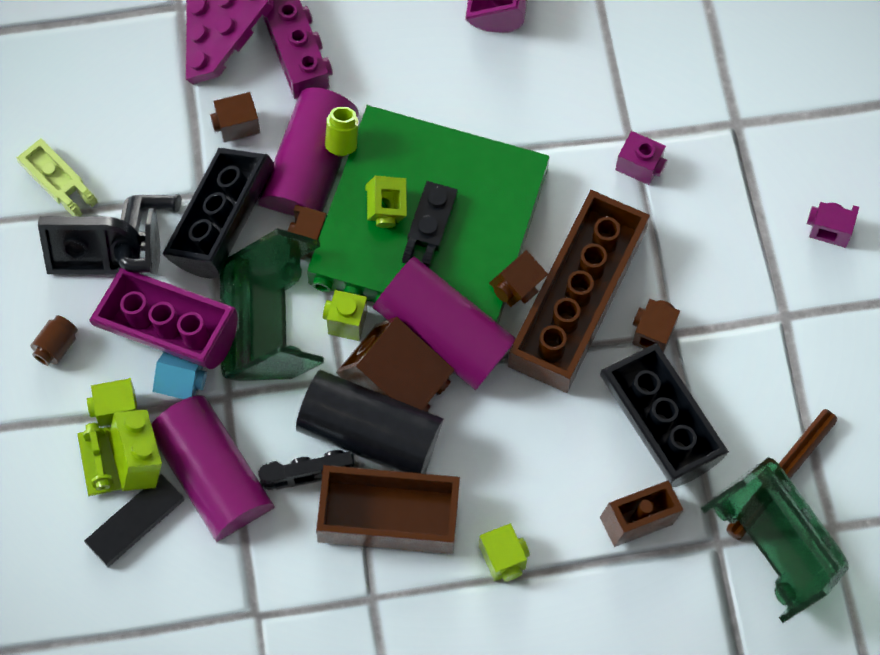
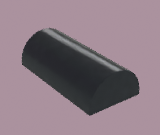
[162,148,274,279]
[600,343,729,487]
[296,370,444,474]

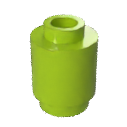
[325,107,359,156]

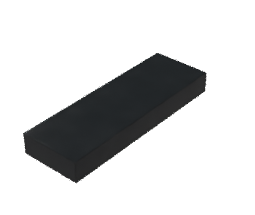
[84,474,185,568]

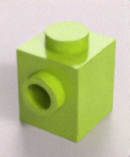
[322,290,367,341]
[87,378,138,428]
[478,523,530,582]

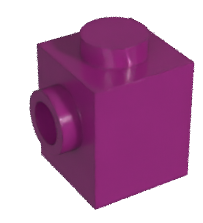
[615,130,668,186]

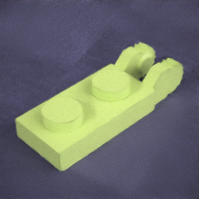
[16,138,98,216]

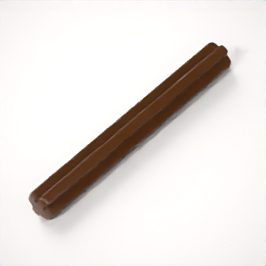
[726,409,838,540]

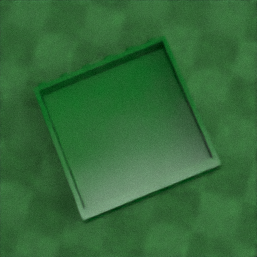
[307,105,550,324]

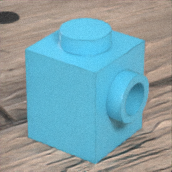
[152,352,207,399]

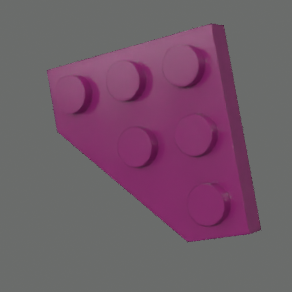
[186,0,274,84]

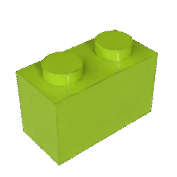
[108,409,162,491]

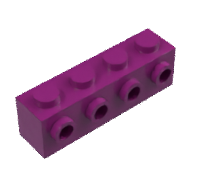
[262,0,333,99]

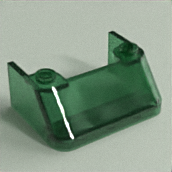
[220,228,324,381]
[700,457,849,623]

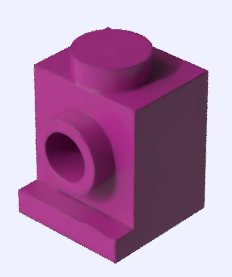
[806,202,859,248]

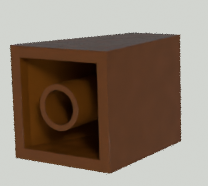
[336,317,455,412]

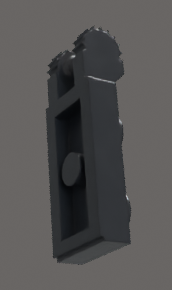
[402,181,458,268]
[258,450,354,491]

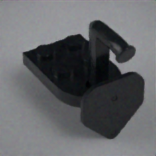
[38,194,182,275]

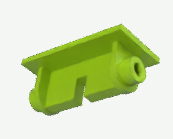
[77,423,122,497]

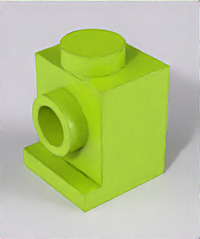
[365,176,407,228]

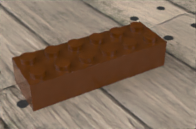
[507,190,650,393]

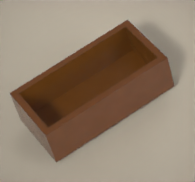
[316,465,460,554]

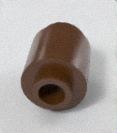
[30,315,78,366]

